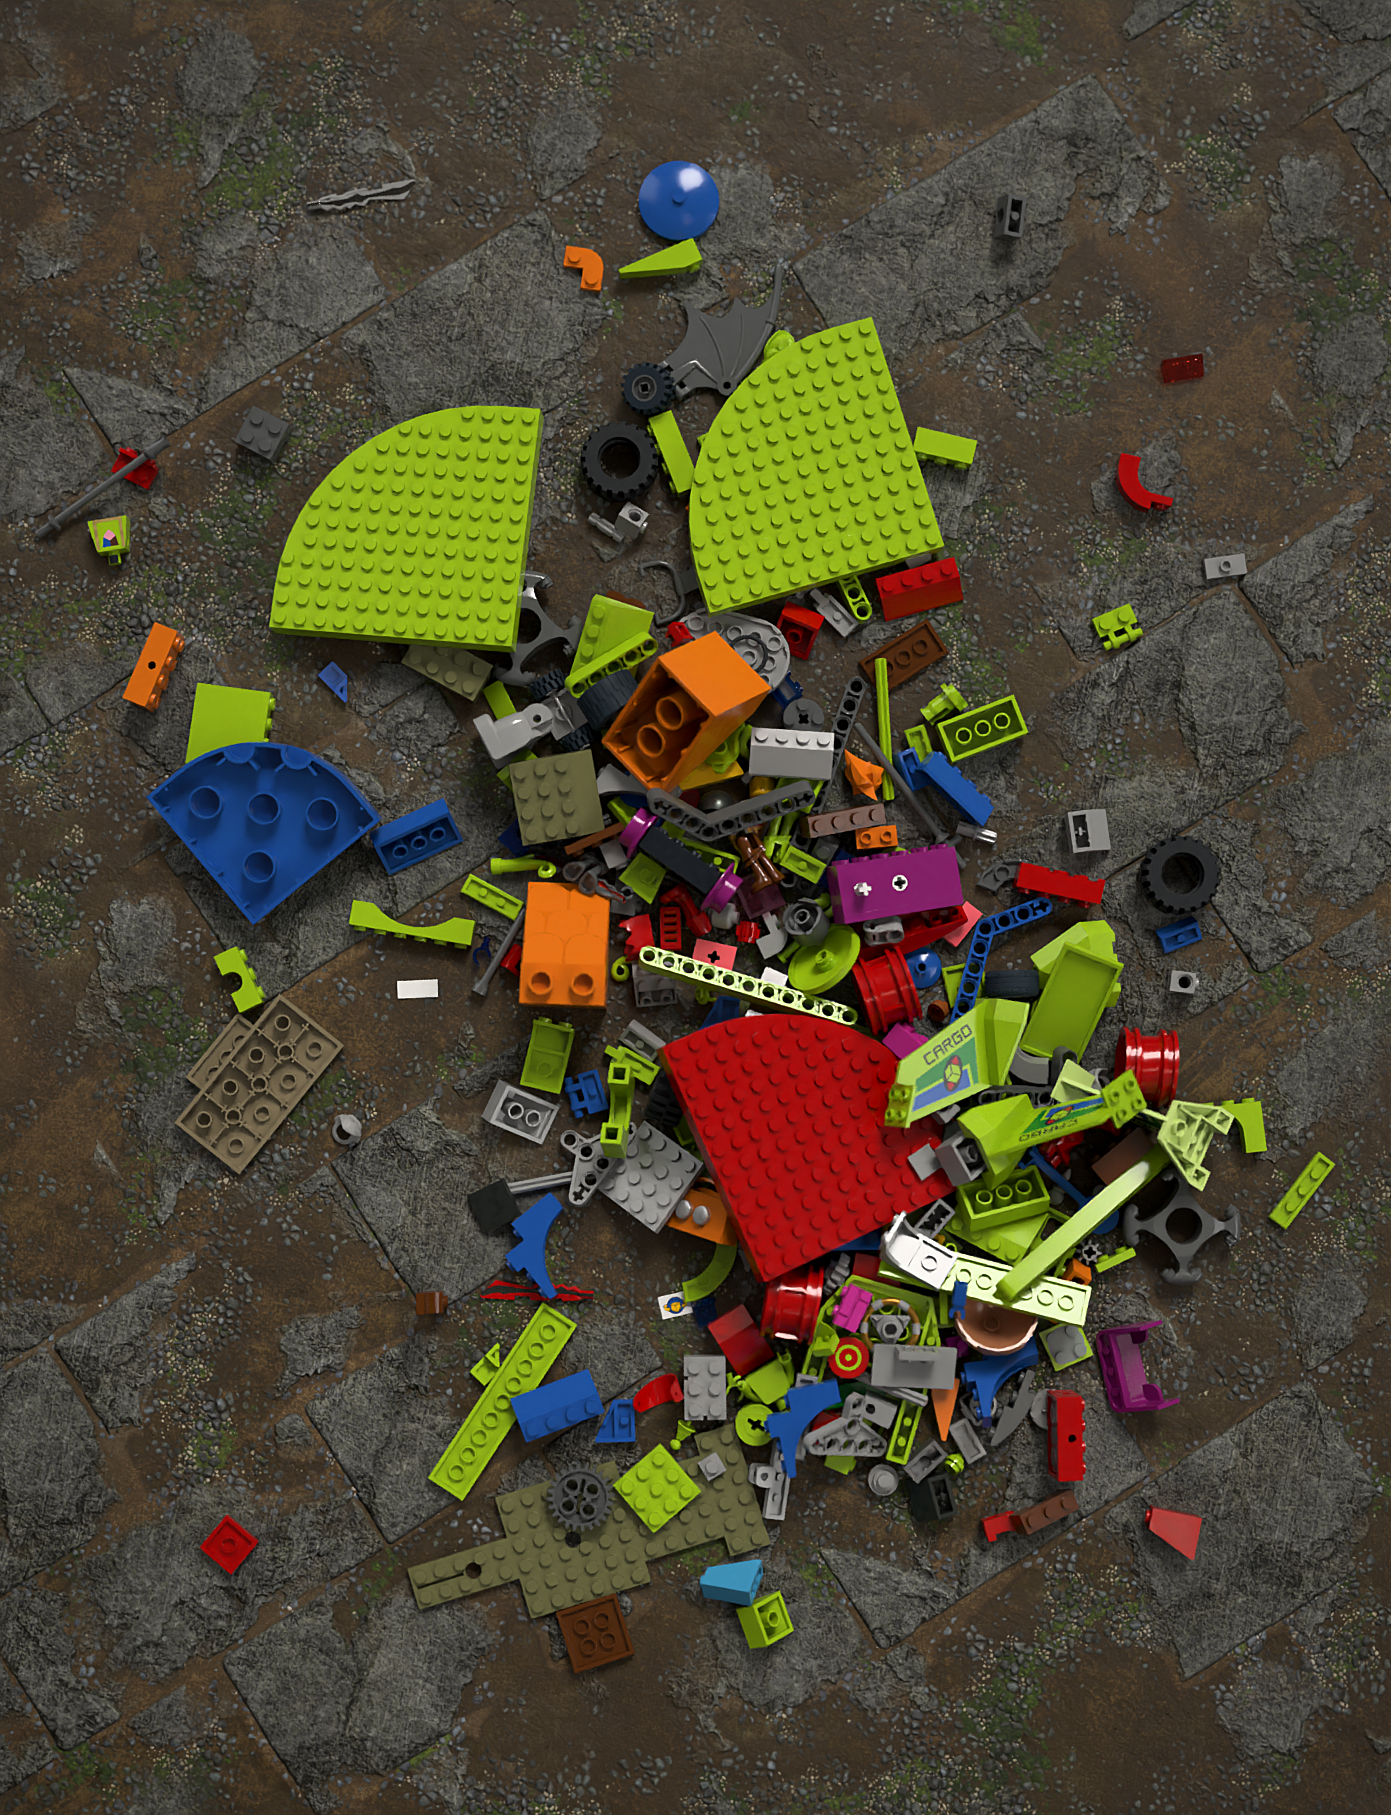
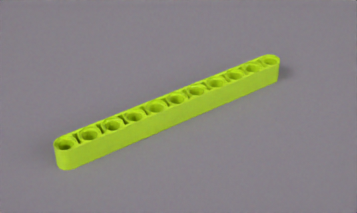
[638,946,858,1029]
[995,1142,1172,1302]

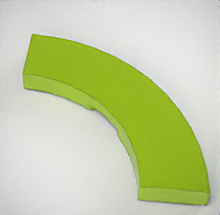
[682,1242,737,1303]

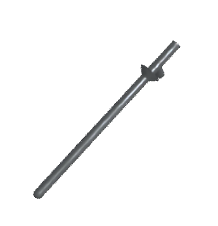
[854,723,966,870]

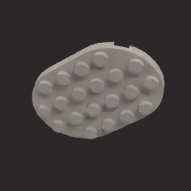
[669,608,790,694]

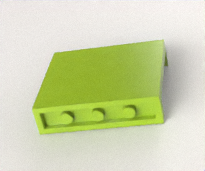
[185,683,276,764]

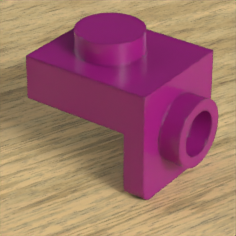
[940,1335,969,1358]

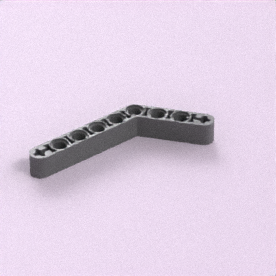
[646,780,816,842]

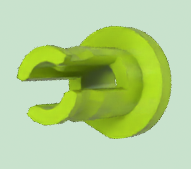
[920,683,968,726]

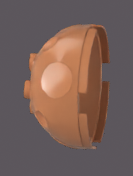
[954,1299,1038,1356]

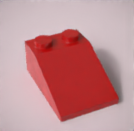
[707,1302,774,1376]

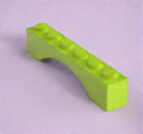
[349,900,476,949]

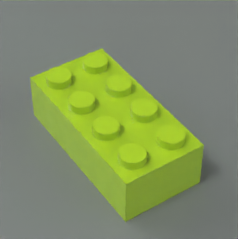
[935,695,1029,765]
[955,1165,1050,1232]

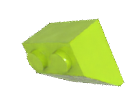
[736,1591,794,1649]

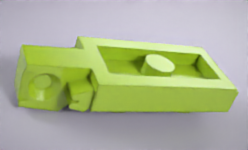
[604,1045,660,1085]

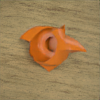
[844,749,884,801]

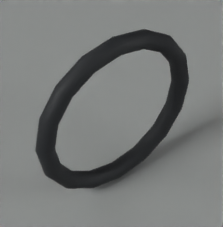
[729,635,768,673]

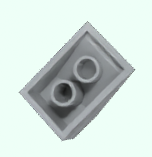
[482,1079,559,1144]
[934,1130,987,1186]

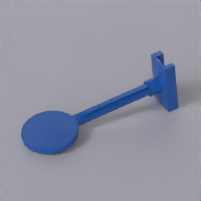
[1018,1143,1119,1234]

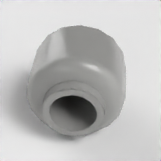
[708,903,740,929]

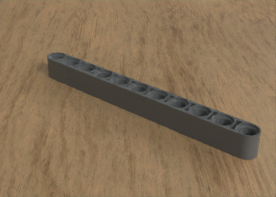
[779,677,866,889]

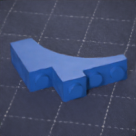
[505,1192,565,1299]
[960,1336,1038,1428]
[763,1379,841,1478]

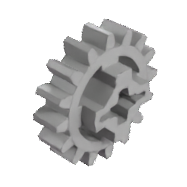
[822,1252,851,1296]

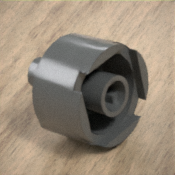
[782,698,824,732]
[782,898,830,946]

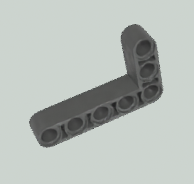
[972,1046,1078,1109]

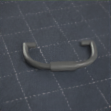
[638,560,687,625]

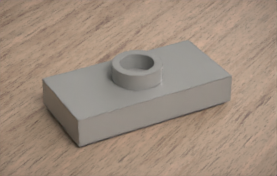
[1203,553,1247,580]
[949,1417,986,1464]

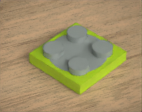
[1038,1323,1093,1371]

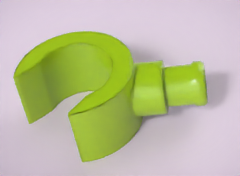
[726,1372,744,1401]

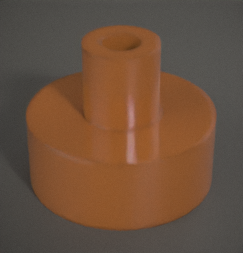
[927,1000,949,1022]

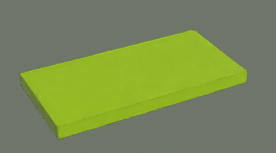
[1018,941,1124,1065]

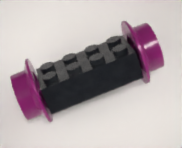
[618,808,743,914]

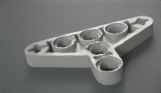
[561,1121,637,1207]
[803,1394,887,1457]

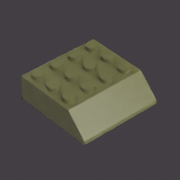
[509,749,605,846]

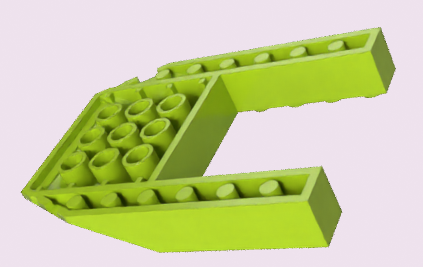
[790,1274,941,1465]

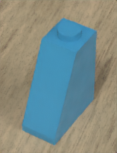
[700,1559,763,1606]

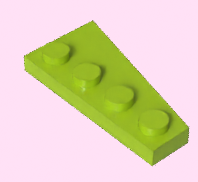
[619,820,685,905]

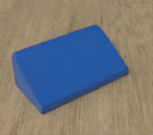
[892,747,929,792]
[1155,916,1202,954]

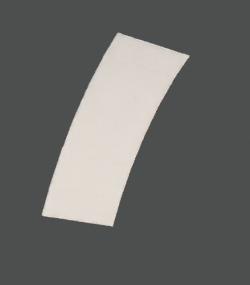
[397,979,438,999]

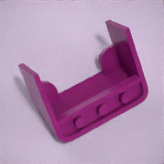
[1096,1320,1180,1413]

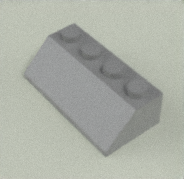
[749,727,834,781]

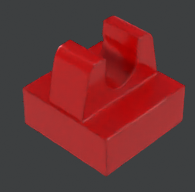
[665,622,693,647]

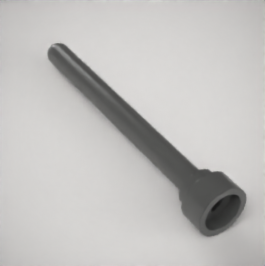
[471,907,526,997]

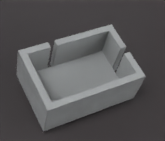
[684,1354,726,1420]

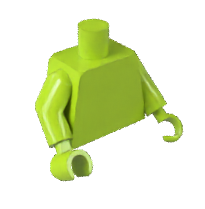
[732,1349,794,1411]

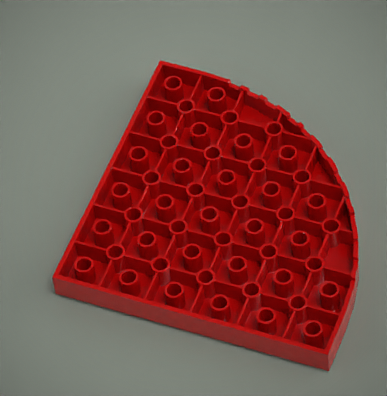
[655,1014,981,1283]

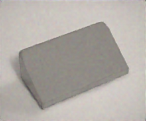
[619,1020,666,1062]

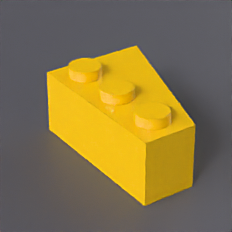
[678,760,745,792]

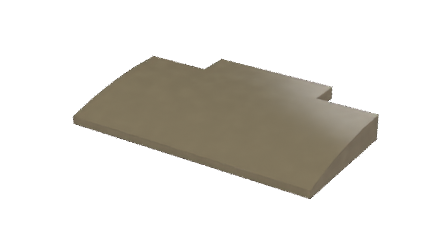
[175,993,344,1174]

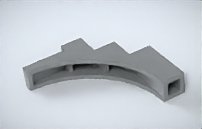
[596,764,683,801]

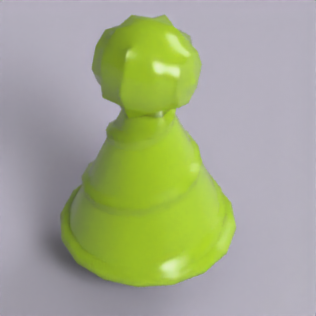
[670,1420,696,1450]

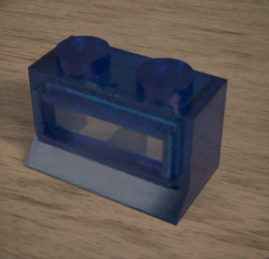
[769,670,804,712]

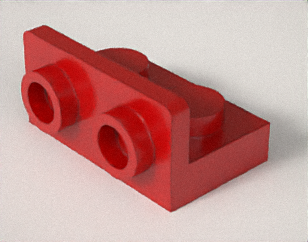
[111,447,159,491]

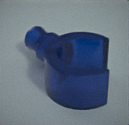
[473,937,492,965]

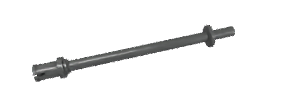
[35,435,171,538]

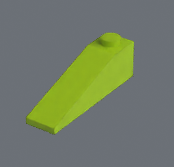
[619,238,702,279]

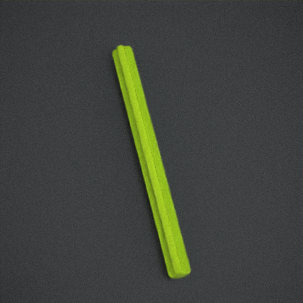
[875,658,894,800]

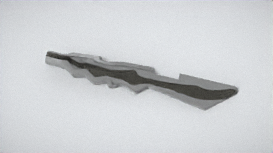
[307,179,415,212]

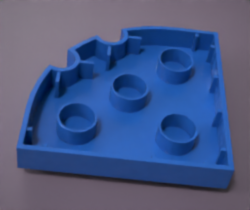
[146,741,383,925]

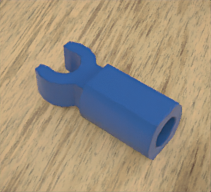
[949,1281,968,1320]

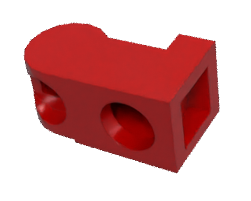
[981,1511,1016,1542]

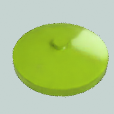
[788,923,860,995]

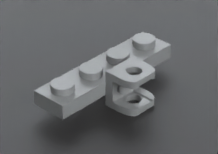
[748,1437,790,1520]

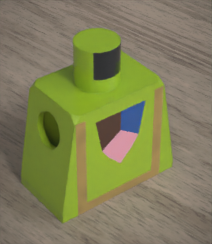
[87,515,130,566]

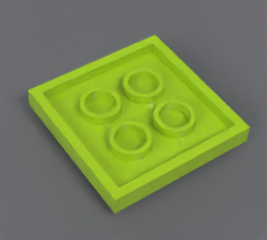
[613,1443,701,1533]

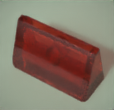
[1160,353,1204,383]

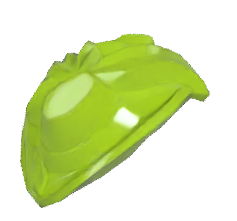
[762,330,795,363]

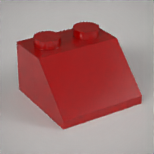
[776,601,825,660]

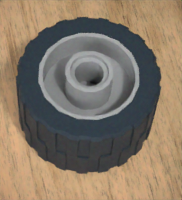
[577,669,639,732]

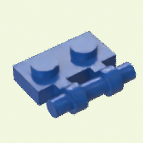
[564,1069,609,1118]

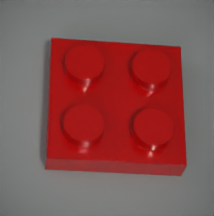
[199,1514,259,1574]

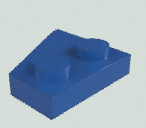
[699,996,740,1030]
[595,1399,635,1443]

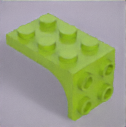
[520,1016,576,1094]

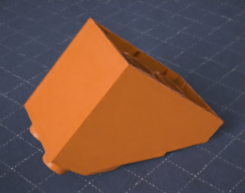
[601,631,771,793]
[519,882,611,1009]

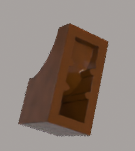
[416,1291,448,1315]

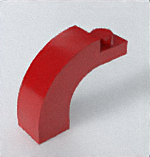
[1115,453,1173,513]

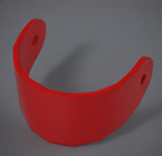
[633,1373,684,1413]

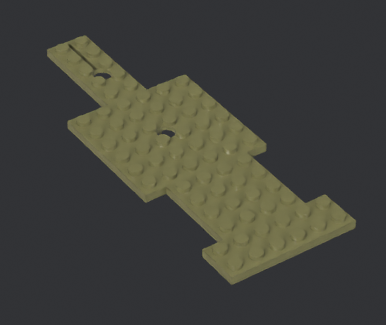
[407,1423,770,1619]

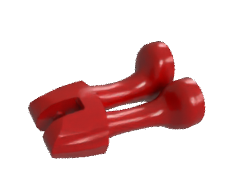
[659,882,712,937]

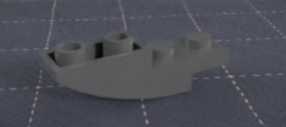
[986,1368,1036,1446]

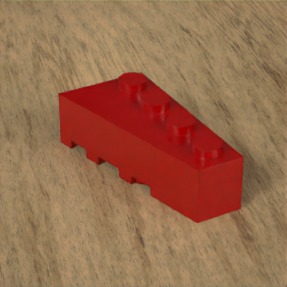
[1013,862,1105,909]

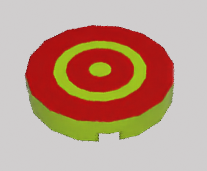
[827,1336,869,1379]

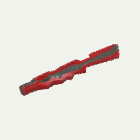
[480,1280,594,1301]

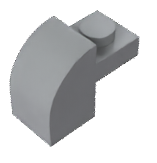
[755,912,787,960]

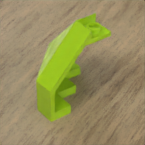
[1030,920,1121,1008]

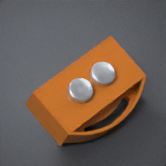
[664,1176,738,1247]

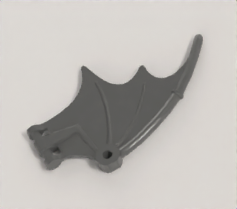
[658,263,783,401]

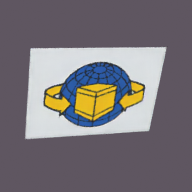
[658,1291,693,1319]

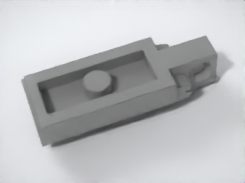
[809,588,859,638]

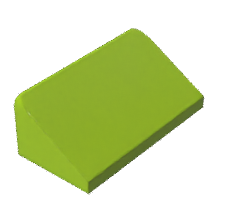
[483,681,517,720]

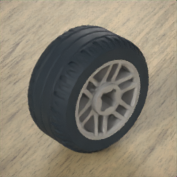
[985,970,1040,998]

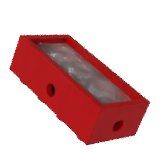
[1047,1389,1086,1482]

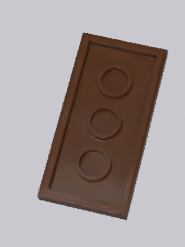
[858,619,949,692]

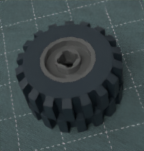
[621,362,676,415]

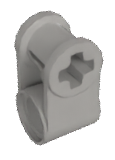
[863,915,904,946]

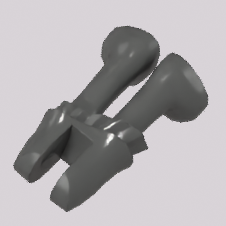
[563,847,609,894]

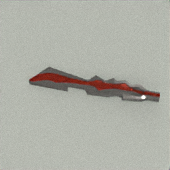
[533,853,627,904]

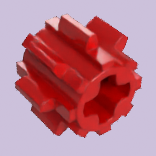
[735,921,761,944]

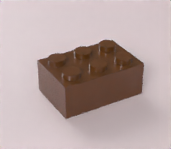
[1086,1126,1155,1186]

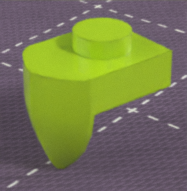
[812,1322,839,1357]

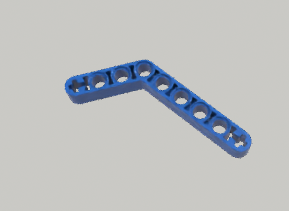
[948,897,1052,1026]

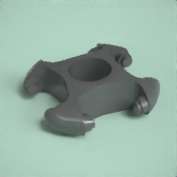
[494,570,582,687]
[1122,1166,1241,1285]

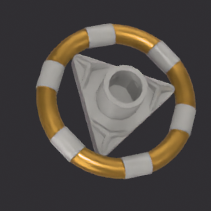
[860,1297,920,1353]

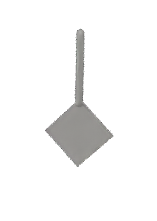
[907,1143,943,1180]

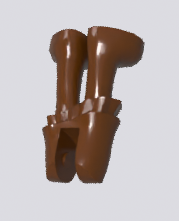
[735,832,786,894]

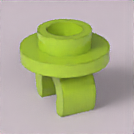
[695,987,716,1004]

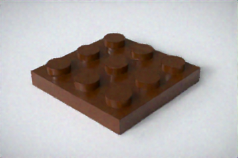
[564,822,624,858]
[556,1592,635,1673]

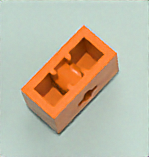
[854,825,898,851]

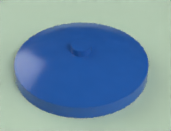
[639,161,719,242]

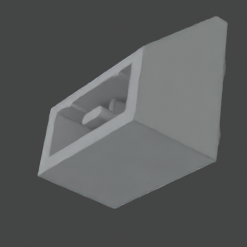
[1064,809,1111,855]
[632,959,677,1007]

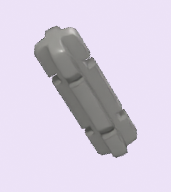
[588,513,625,542]

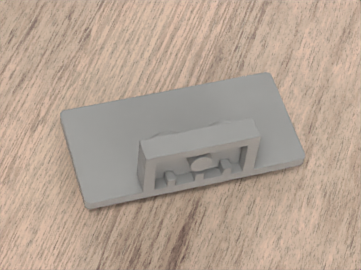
[870,1344,957,1389]

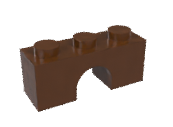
[1009,1489,1079,1535]

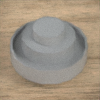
[868,1464,899,1496]

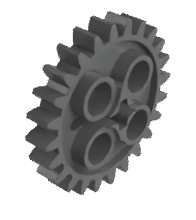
[547,1462,615,1531]

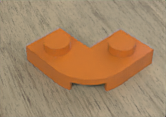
[563,246,604,293]

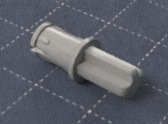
[956,821,997,844]

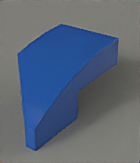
[318,661,347,702]

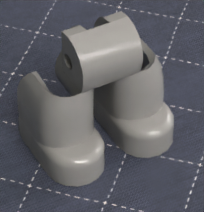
[473,703,553,769]

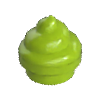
[943,1453,964,1475]

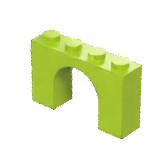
[600,1063,636,1159]
[1202,1098,1267,1158]

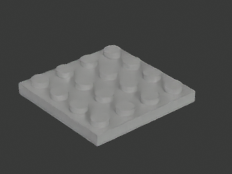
[597,1120,706,1234]

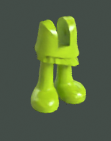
[762,806,802,864]

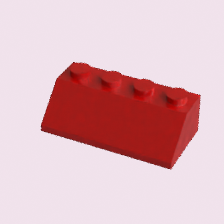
[874,557,963,622]

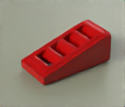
[660,907,681,951]

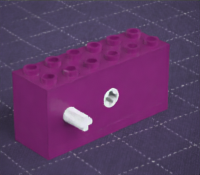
[825,843,964,924]

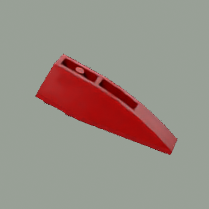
[848,905,968,964]

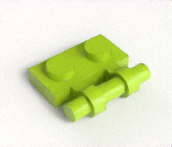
[1091,603,1143,651]

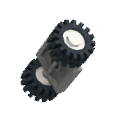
[528,669,600,753]

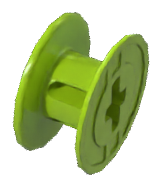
[735,1402,773,1446]

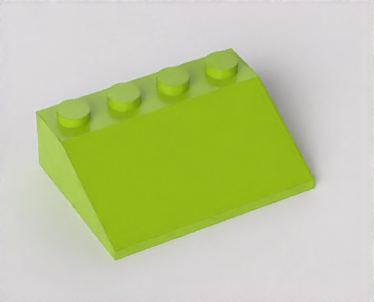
[570,594,654,678]
[944,1204,1049,1266]

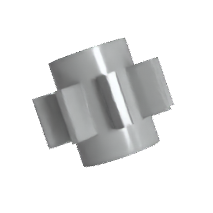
[1075,1239,1102,1265]

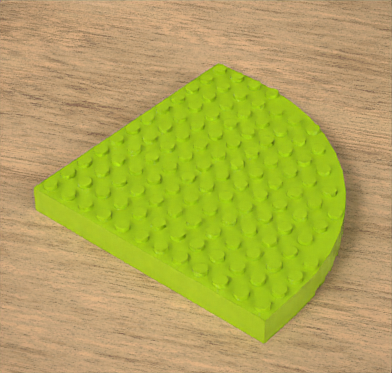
[688,317,944,618]
[269,406,544,653]

